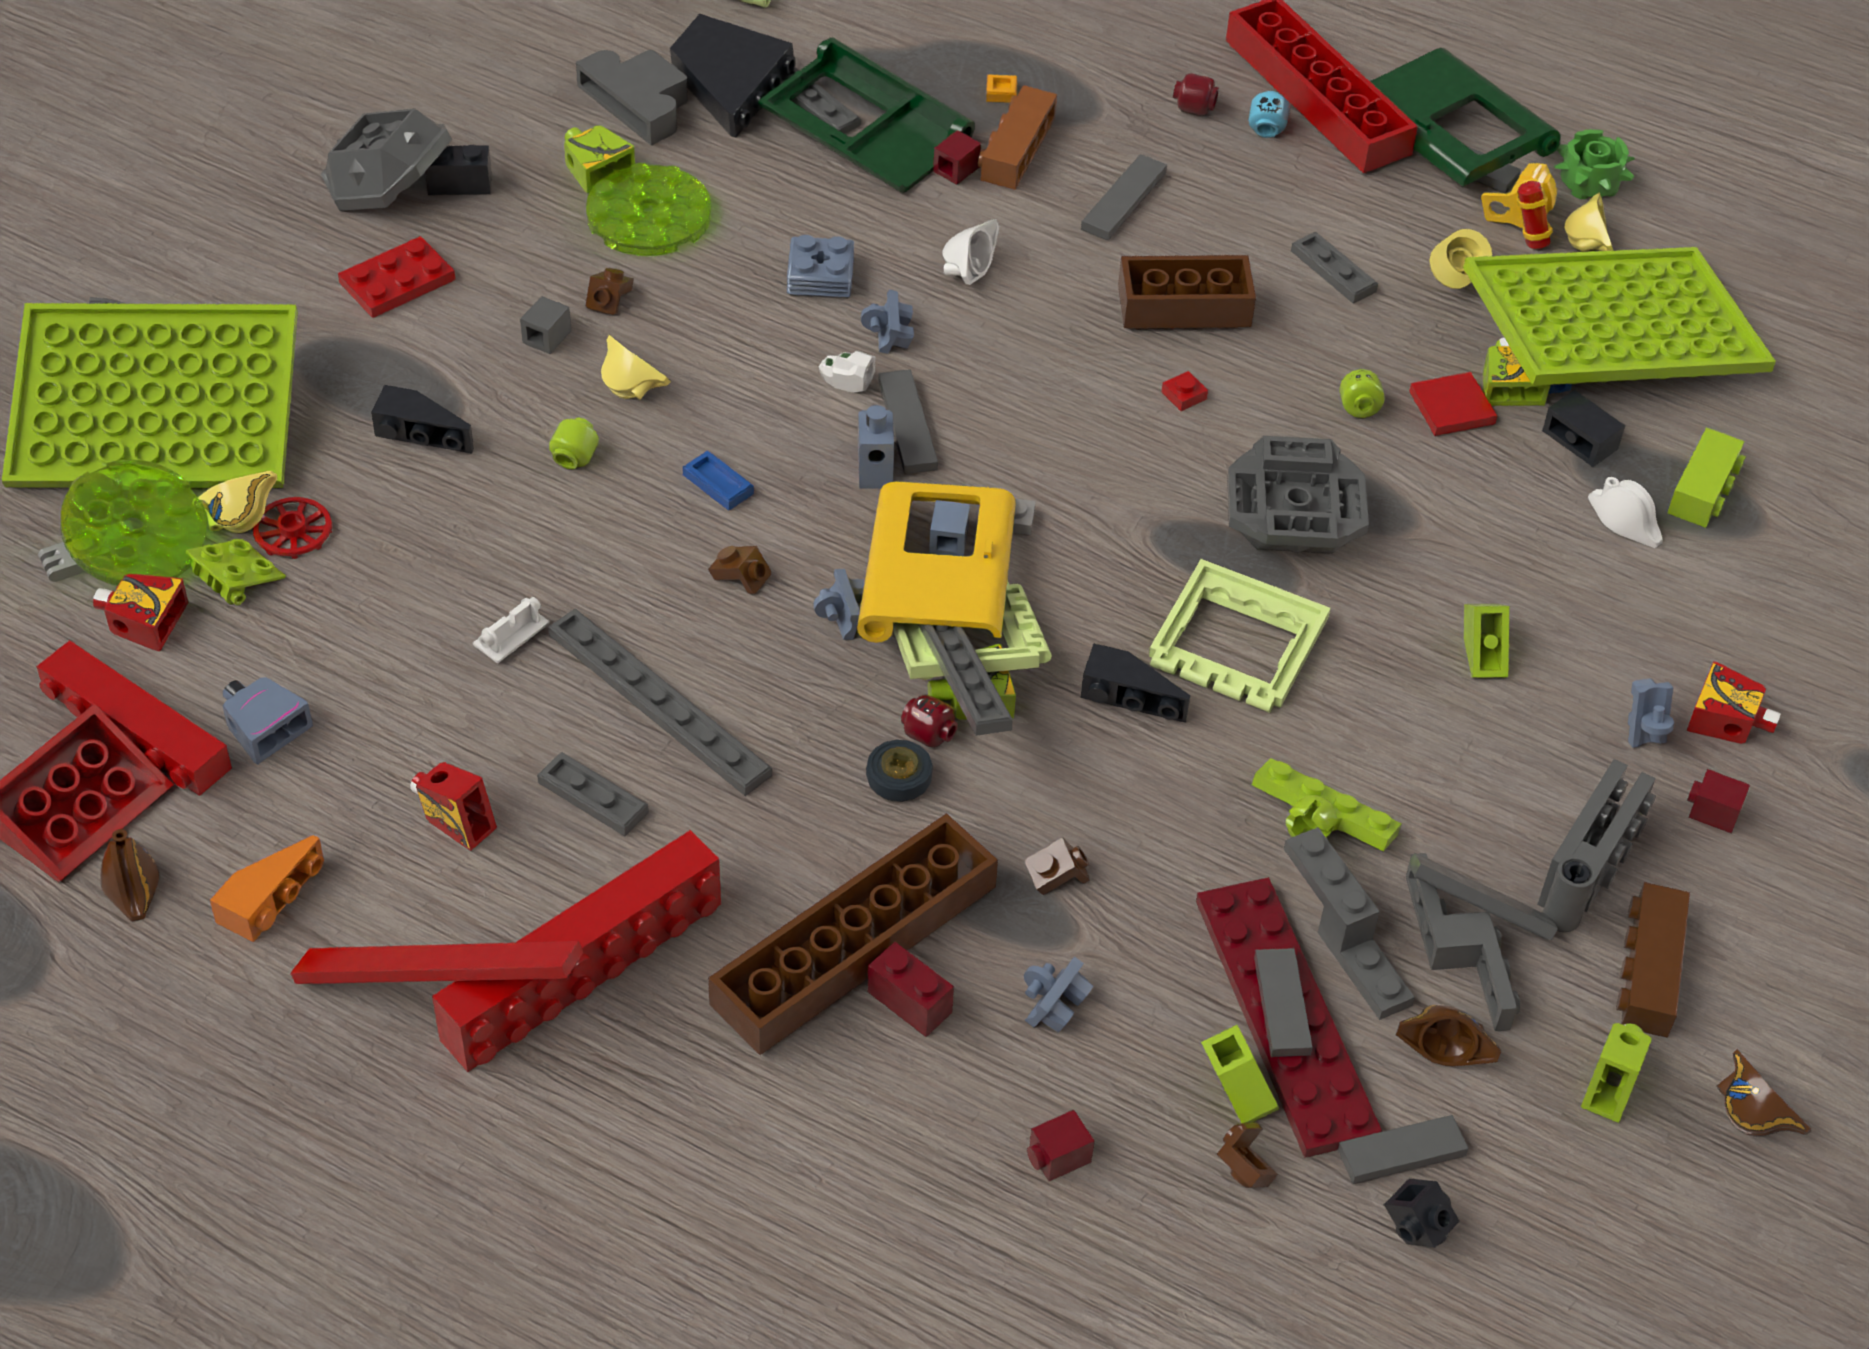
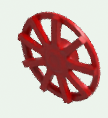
[253,497,333,559]

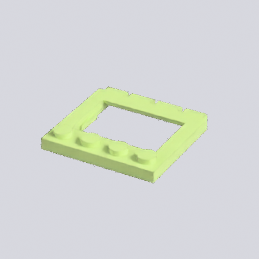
[1149,559,1331,713]
[893,581,1052,680]

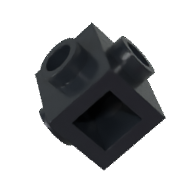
[1384,1178,1460,1248]

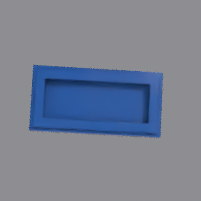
[682,450,754,511]

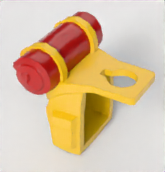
[1481,163,1557,249]

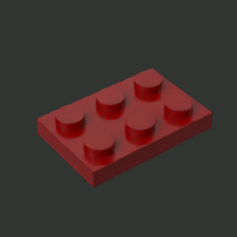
[338,236,456,318]

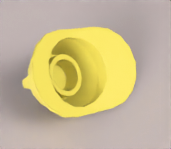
[1429,229,1492,289]

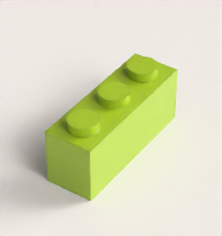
[1667,427,1746,528]

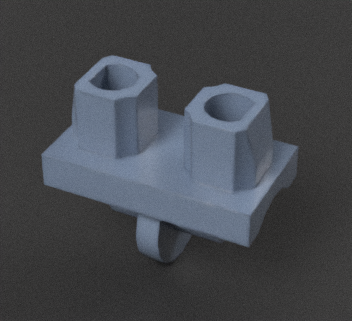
[861,289,914,354]
[813,569,864,640]
[1628,678,1674,748]
[1024,956,1093,1032]

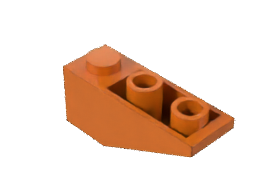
[210,835,324,942]

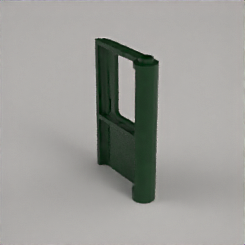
[758,37,975,193]
[1370,47,1561,187]

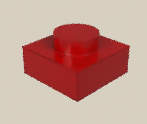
[1161,371,1208,411]

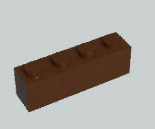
[1616,882,1690,1038]

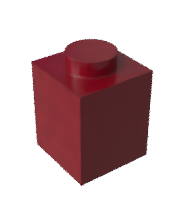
[933,130,981,185]
[1687,769,1750,833]
[1027,1110,1095,1182]

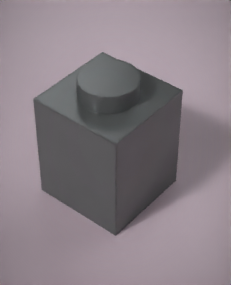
[520,296,571,354]

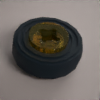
[866,739,933,802]

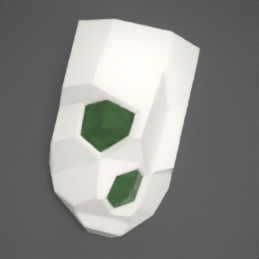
[819,350,875,393]

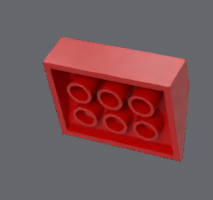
[0,704,174,883]

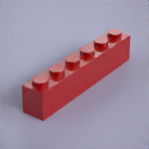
[36,640,232,796]

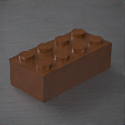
[1118,255,1256,329]

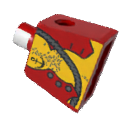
[93,574,189,652]
[1686,661,1781,744]
[410,762,497,851]

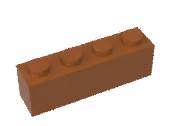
[978,85,1057,190]

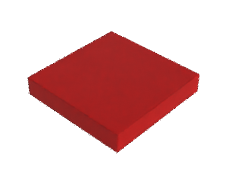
[1409,372,1497,436]

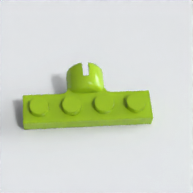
[1251,758,1402,852]

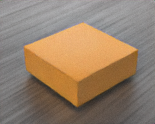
[986,75,1017,103]

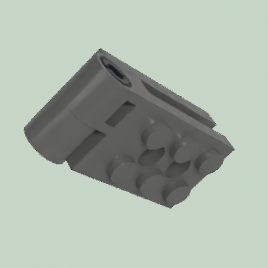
[1537,759,1656,932]

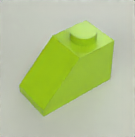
[1464,604,1509,677]

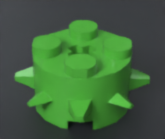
[1554,130,1635,199]

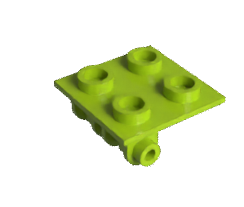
[185,539,286,605]

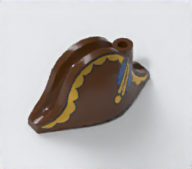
[100,829,159,922]
[1396,1005,1501,1066]
[1716,1049,1811,1137]

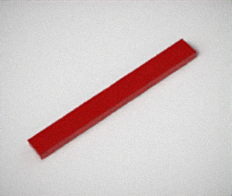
[290,941,583,984]

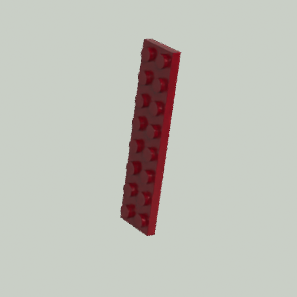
[1196,877,1383,1158]

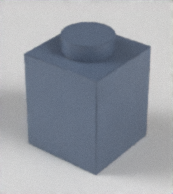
[929,500,970,556]

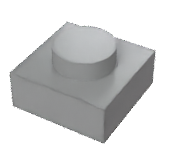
[1013,499,1036,535]

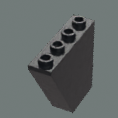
[670,13,796,138]

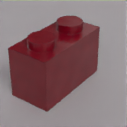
[867,942,954,1037]

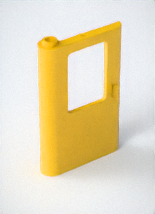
[857,482,1016,643]

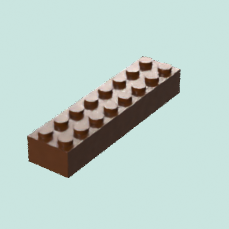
[708,813,998,1055]

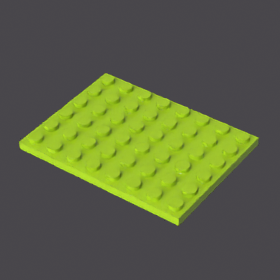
[1463,247,1776,386]
[2,303,298,488]

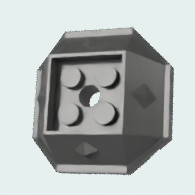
[321,108,452,211]
[1227,436,1369,554]

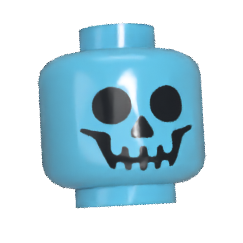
[1248,91,1290,138]

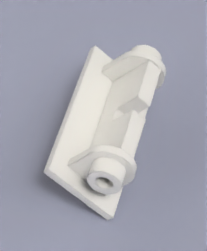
[473,597,550,663]

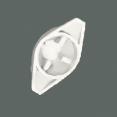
[943,219,1000,285]
[1588,477,1663,548]

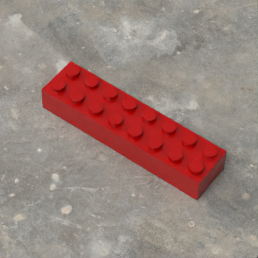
[1226,0,1418,173]
[432,830,721,1072]

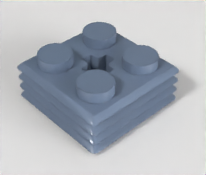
[787,235,854,297]

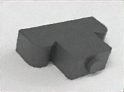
[576,50,688,146]

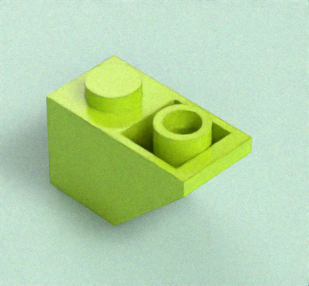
[1201,1025,1279,1123]

